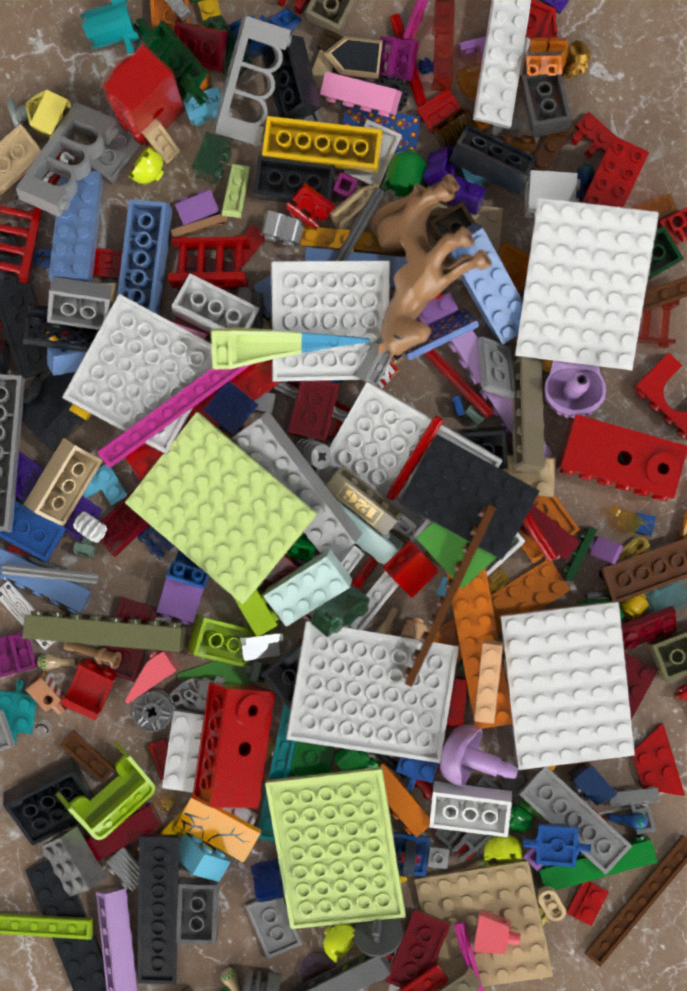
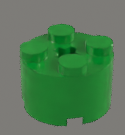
[333,748,379,771]

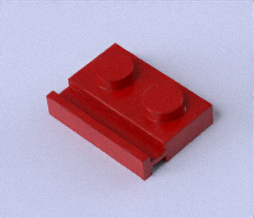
[416,88,461,134]
[93,248,123,279]
[566,881,609,926]

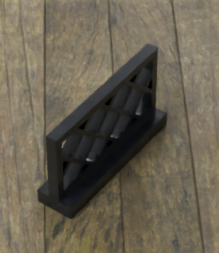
[23,304,99,352]

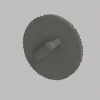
[354,918,403,957]

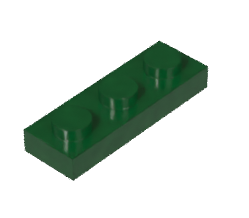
[562,526,597,581]

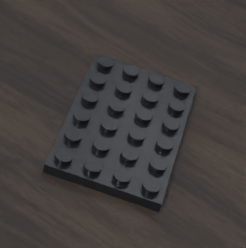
[399,434,540,560]

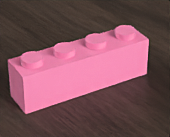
[320,72,402,117]

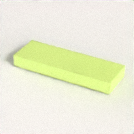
[222,164,251,218]

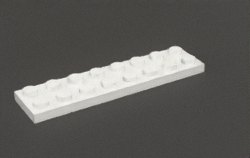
[473,0,531,129]

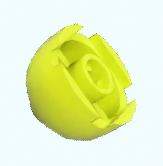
[128,145,164,185]
[484,835,523,862]
[323,923,355,963]

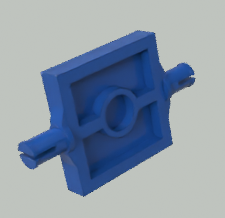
[395,757,438,791]
[523,823,591,867]

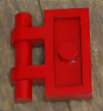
[285,183,336,230]

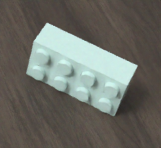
[264,549,352,626]

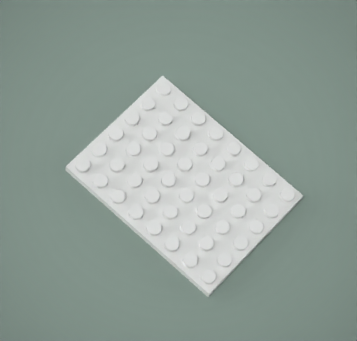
[515,198,659,370]
[315,382,503,539]
[500,601,635,770]
[286,621,459,763]

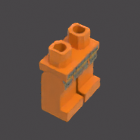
[526,37,568,76]

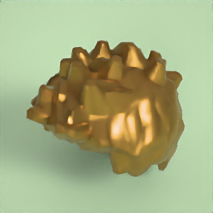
[562,40,591,80]

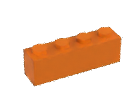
[378,761,431,838]

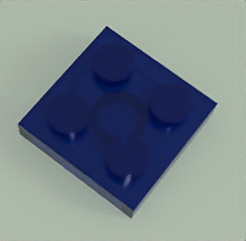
[203,381,259,435]

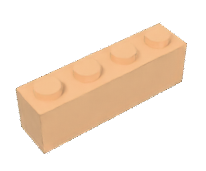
[474,639,503,724]

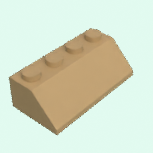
[24,438,103,527]

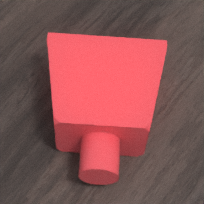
[473,909,521,954]

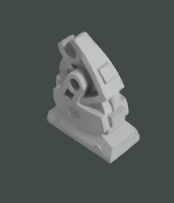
[170,675,226,712]

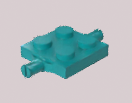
[0,679,37,744]

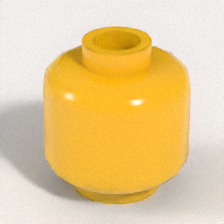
[620,594,649,620]

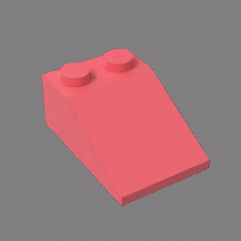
[125,650,180,704]

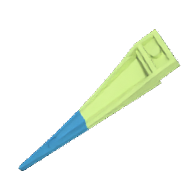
[211,327,370,369]

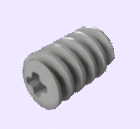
[296,437,331,469]

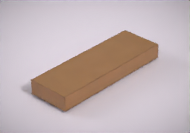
[171,214,229,238]

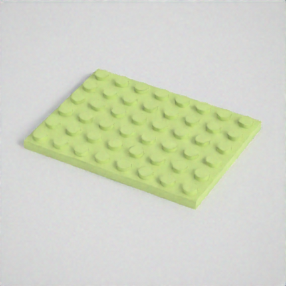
[125,412,318,604]
[265,767,406,929]

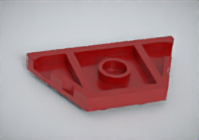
[525,0,558,47]
[632,723,685,796]

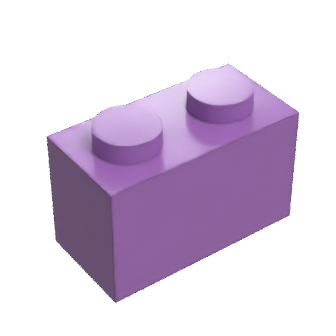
[175,190,220,226]
[417,292,458,326]

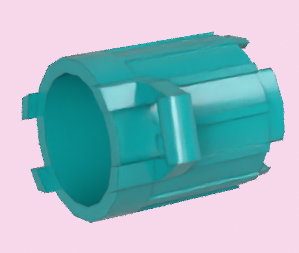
[80,0,139,54]

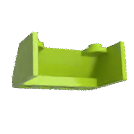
[56,741,155,840]

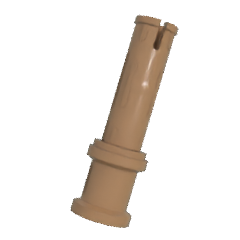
[64,642,122,669]

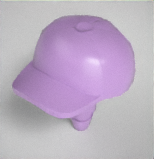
[544,360,606,418]
[440,725,519,787]

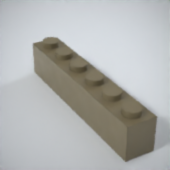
[512,356,546,474]

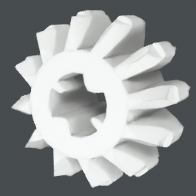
[73,512,107,542]

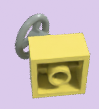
[6,90,72,140]

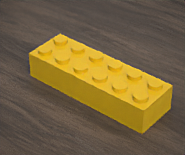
[262,116,383,173]

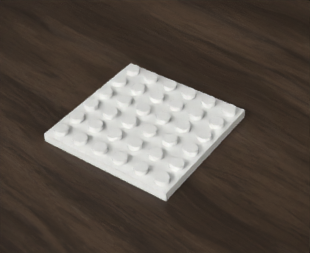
[271,261,389,381]
[62,294,213,454]

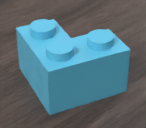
[179,834,231,882]

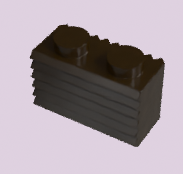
[431,107,478,149]

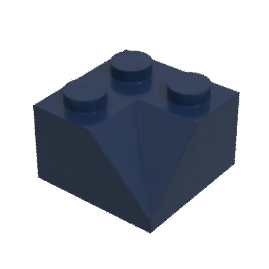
[568,761,617,806]

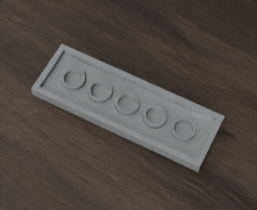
[519,767,632,874]

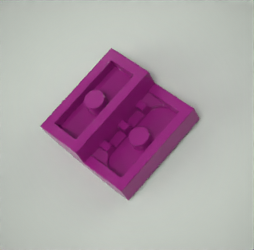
[379,36,419,81]
[0,632,37,678]

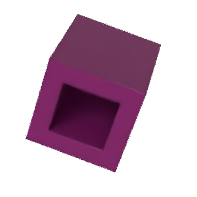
[333,172,358,200]

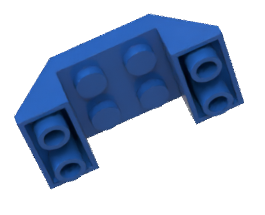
[166,550,210,589]

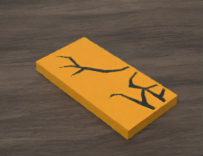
[176,797,262,863]

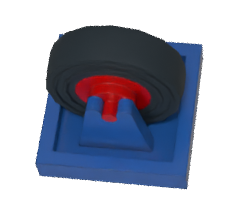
[393,832,430,876]

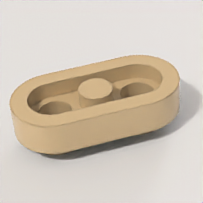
[537,886,566,921]

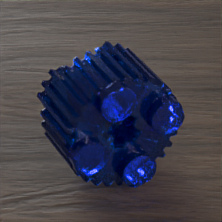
[250,859,285,903]

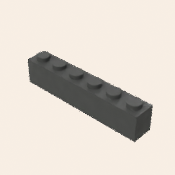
[288,953,391,991]

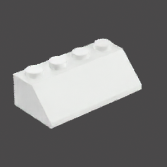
[172,274,260,334]
[430,781,512,837]

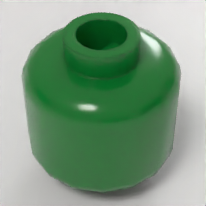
[509,805,533,834]

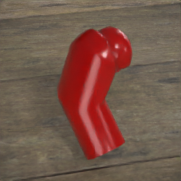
[414,780,433,799]

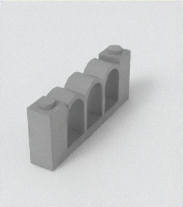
[212,16,292,146]
[16,102,118,217]

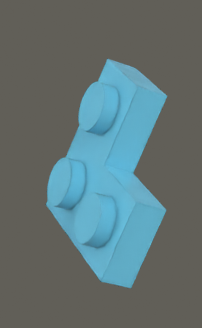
[83,465,128,506]

